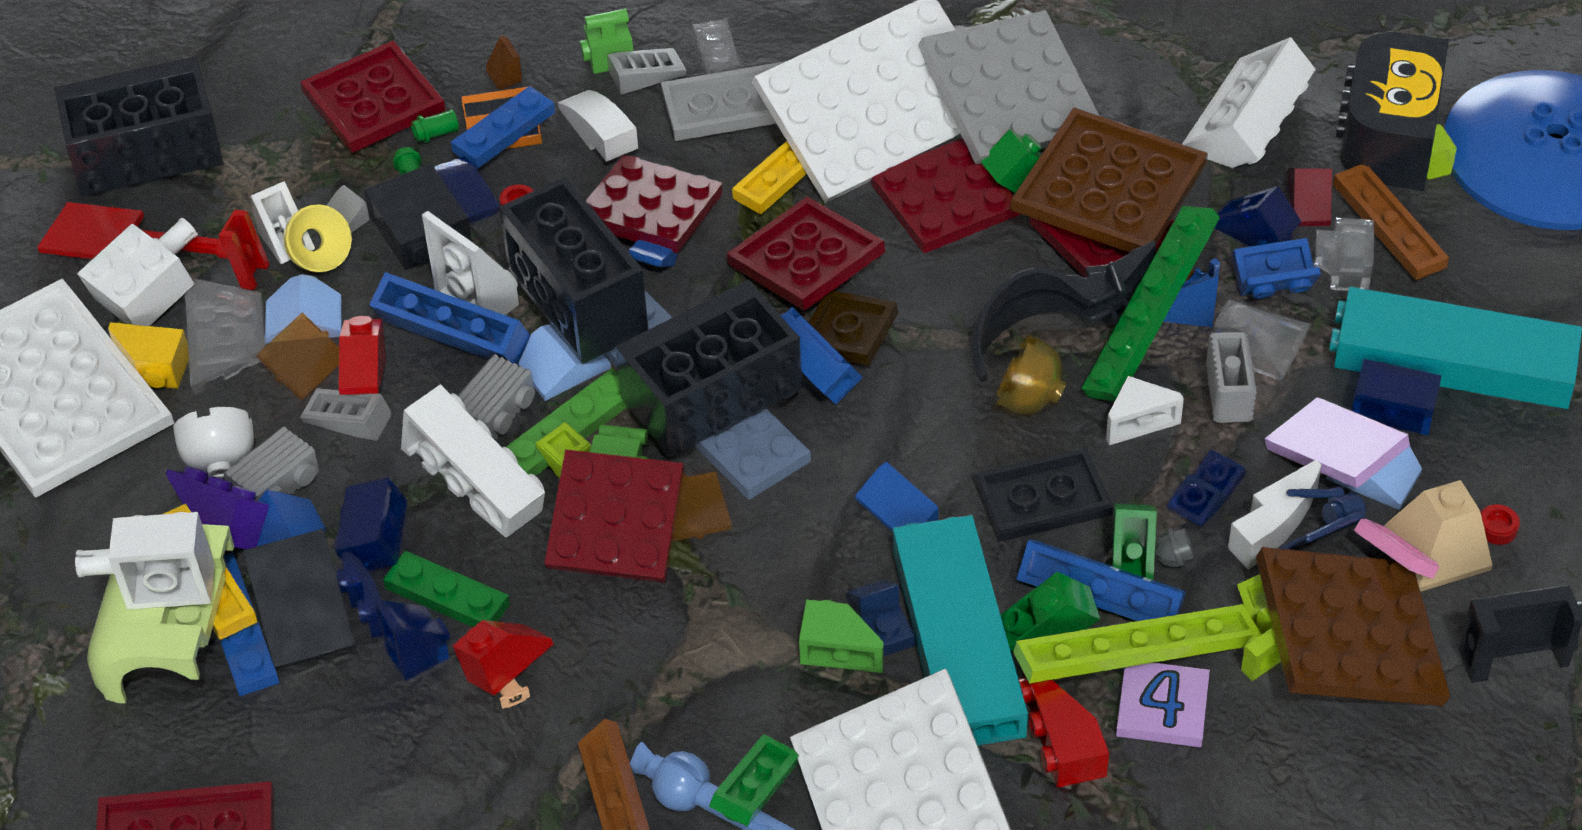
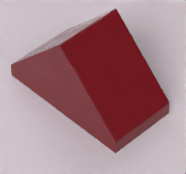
[1288,168,1332,226]

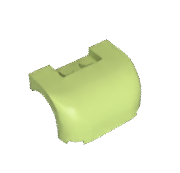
[87,524,234,703]

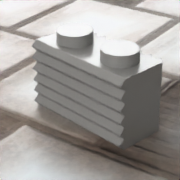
[1206,332,1257,423]
[458,354,535,439]
[224,426,319,500]

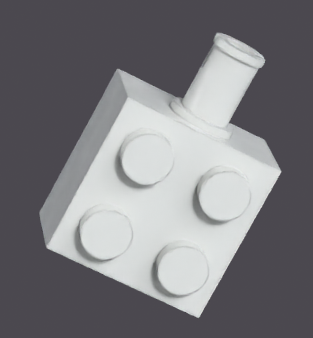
[77,218,198,326]
[75,512,215,610]

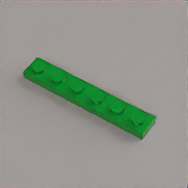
[1081,206,1220,402]

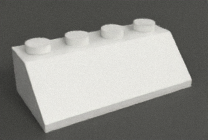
[1182,37,1316,168]

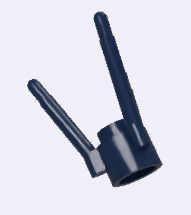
[1280,486,1366,550]

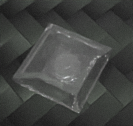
[1213,299,1311,381]

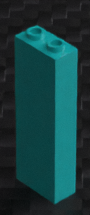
[1329,286,1582,409]
[893,515,1028,746]

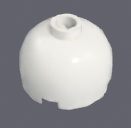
[173,407,254,478]

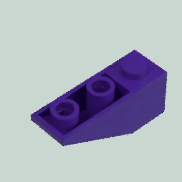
[166,466,270,549]

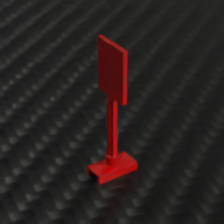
[37,202,270,290]

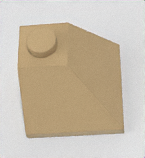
[1384,480,1493,592]

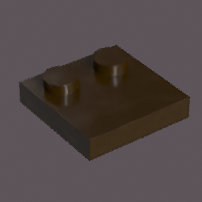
[809,291,899,366]

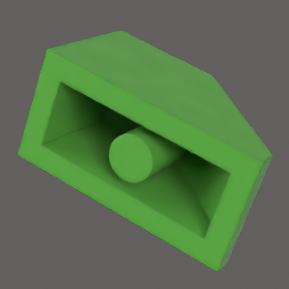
[799,600,884,673]

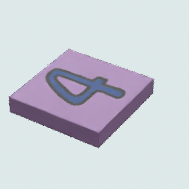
[1116,663,1210,747]

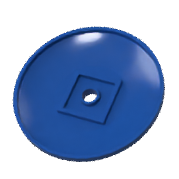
[1444,70,1582,230]

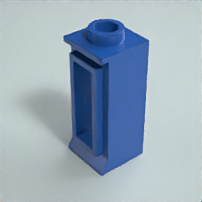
[780,307,863,404]

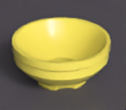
[283,204,352,272]

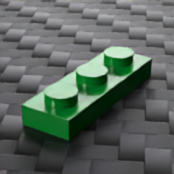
[383,551,510,627]
[709,734,799,827]

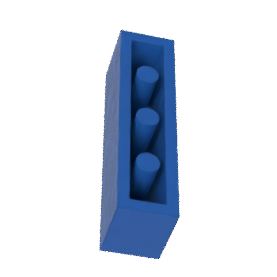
[369,272,530,365]

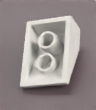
[422,211,519,315]

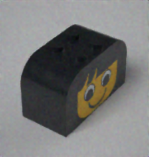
[1336,32,1449,191]

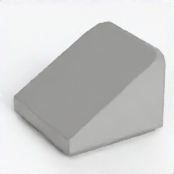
[326,185,370,233]

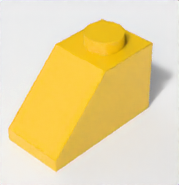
[108,322,191,389]

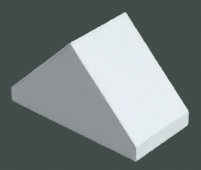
[250,181,315,264]
[1106,376,1184,445]

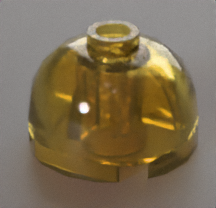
[995,334,1066,414]

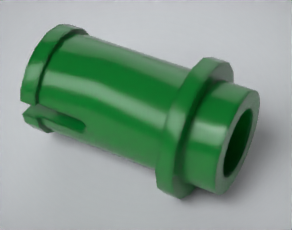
[411,109,459,144]
[392,147,421,175]

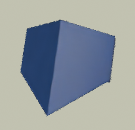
[1163,258,1220,327]
[245,489,326,550]

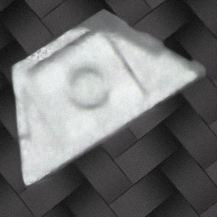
[185,278,268,395]

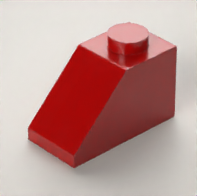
[339,316,387,395]
[452,620,553,696]

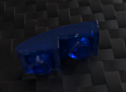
[434,156,499,223]
[1167,449,1246,526]
[337,551,388,638]

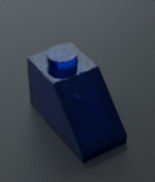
[1215,186,1302,247]
[375,600,450,681]

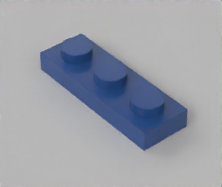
[451,86,555,169]

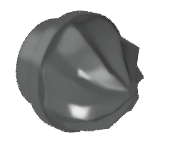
[1155,527,1195,567]

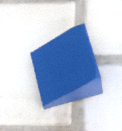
[629,240,678,267]

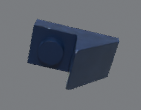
[845,580,915,656]

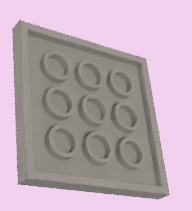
[918,10,1099,165]

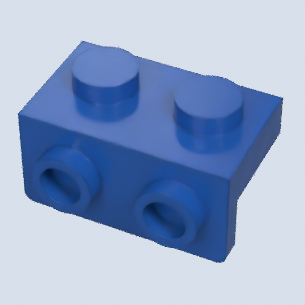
[1231,238,1321,299]

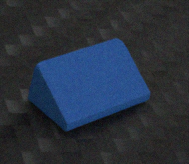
[855,462,939,532]

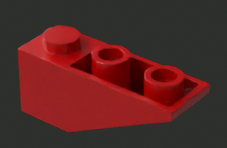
[1018,670,1109,788]

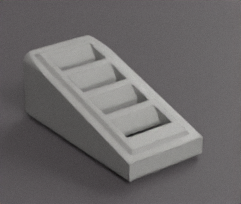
[607,48,687,95]
[300,388,391,441]

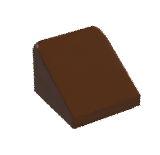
[486,35,522,89]

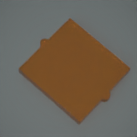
[256,312,339,400]
[673,472,732,541]

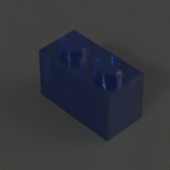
[1352,359,1442,435]
[334,477,408,573]

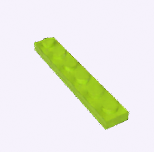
[1014,604,1260,683]

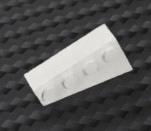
[401,384,545,538]

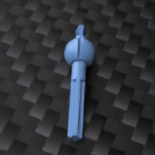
[630,742,795,830]

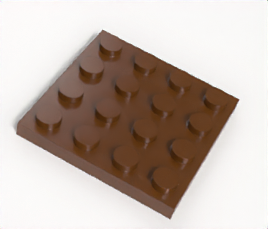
[1011,107,1208,252]
[1256,547,1451,706]

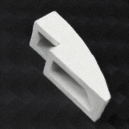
[558,90,638,162]
[1228,460,1321,569]

